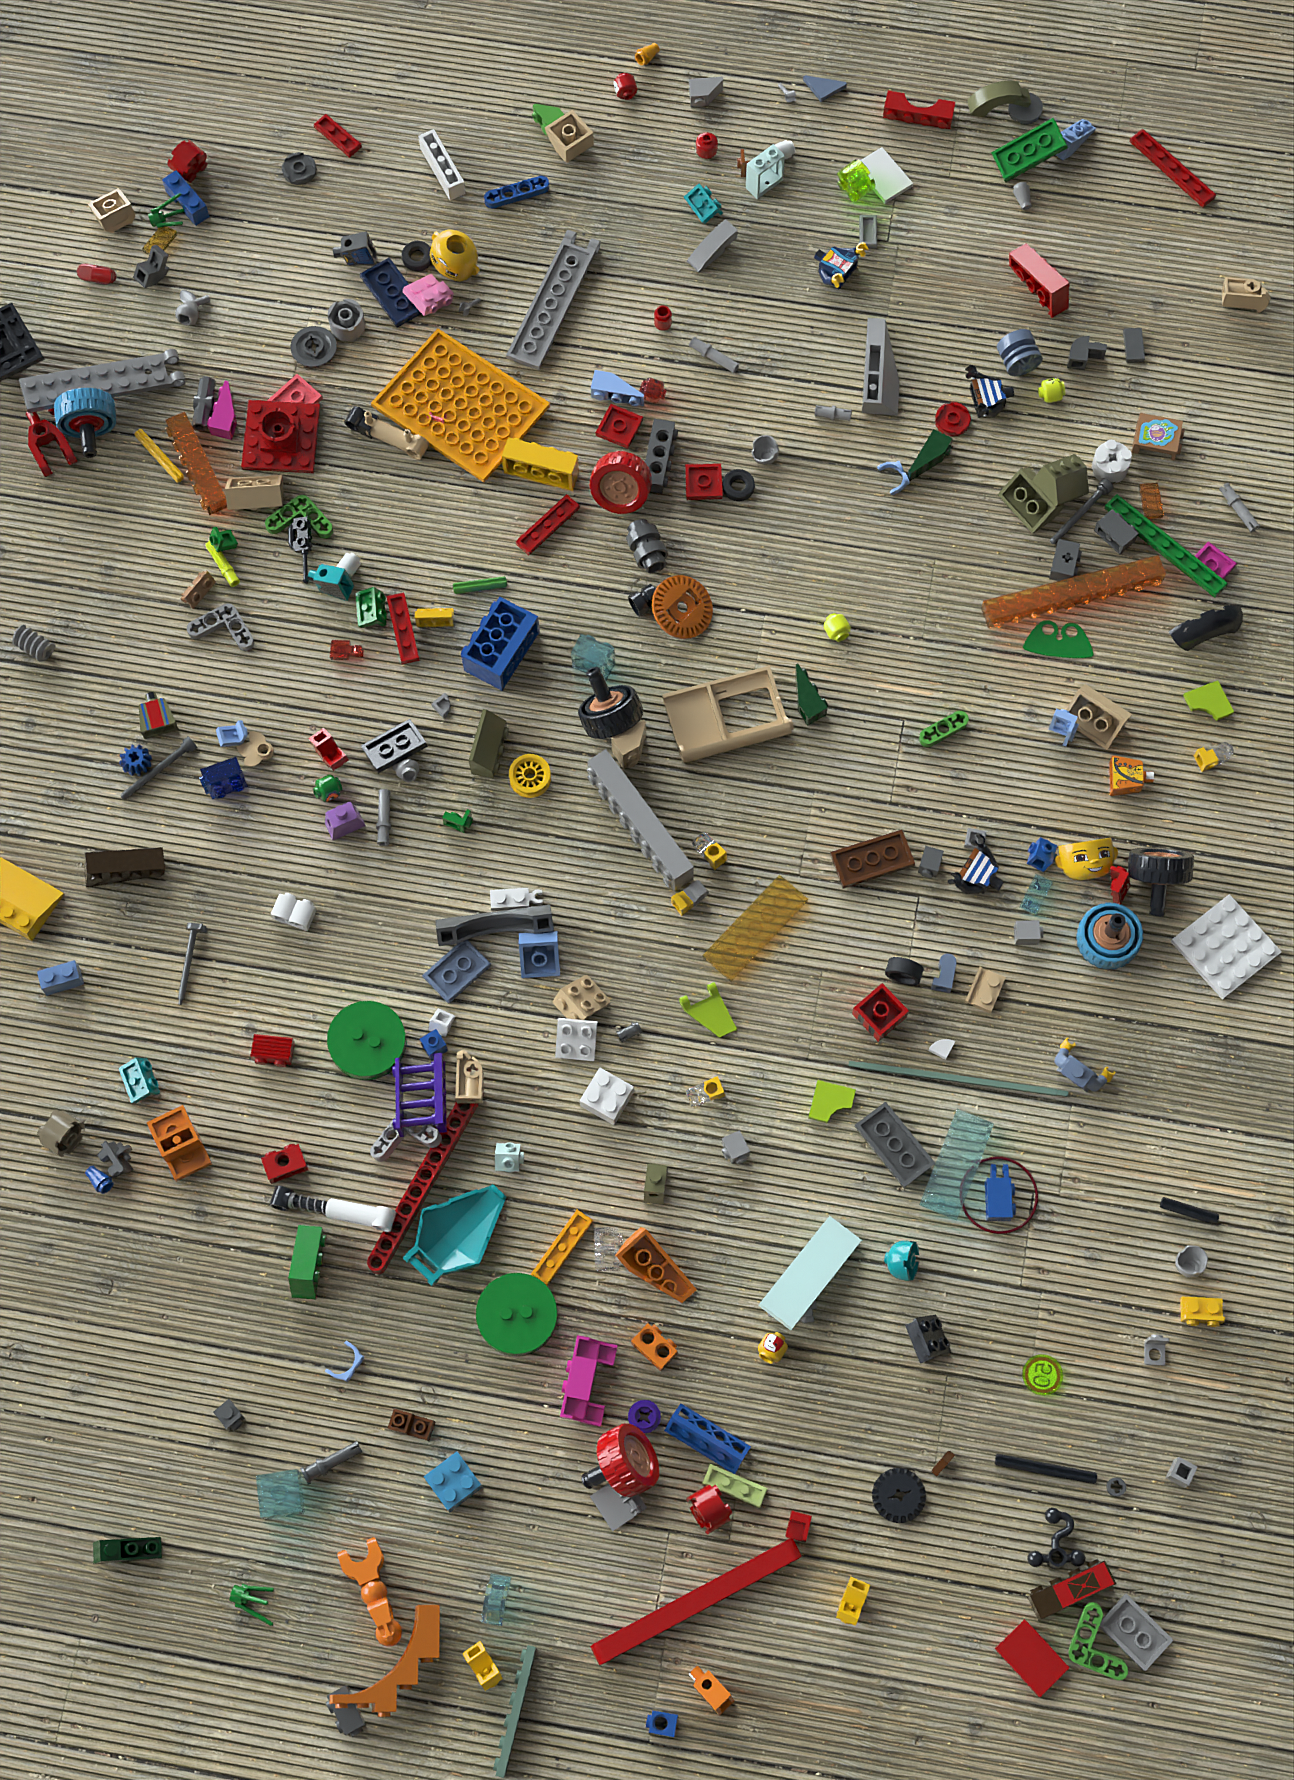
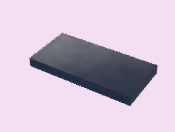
[360,257,422,328]

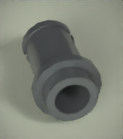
[616,1022,642,1043]

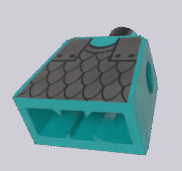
[308,564,354,601]

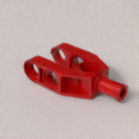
[26,411,78,477]

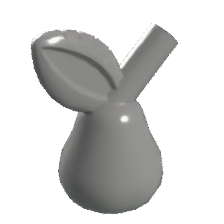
[175,290,210,326]

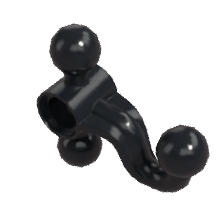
[1027,1507,1086,1570]

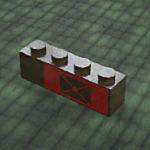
[1027,1559,1116,1621]

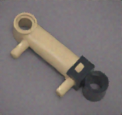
[344,406,429,460]

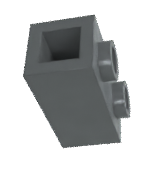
[326,1685,366,1737]

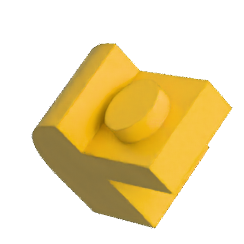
[836,1577,870,1626]
[463,1641,503,1691]

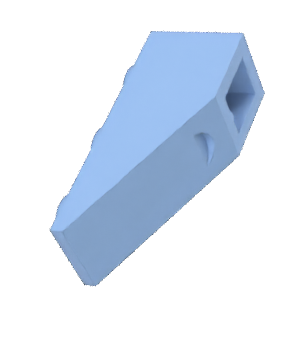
[1056,119,1096,160]
[591,370,644,406]

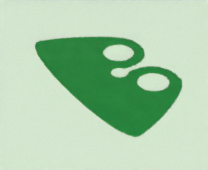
[1023,620,1094,658]

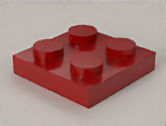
[595,404,643,449]
[685,463,723,500]

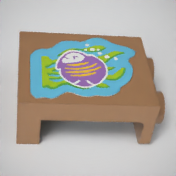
[1131,413,1185,460]

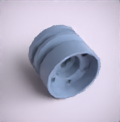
[996,329,1043,376]

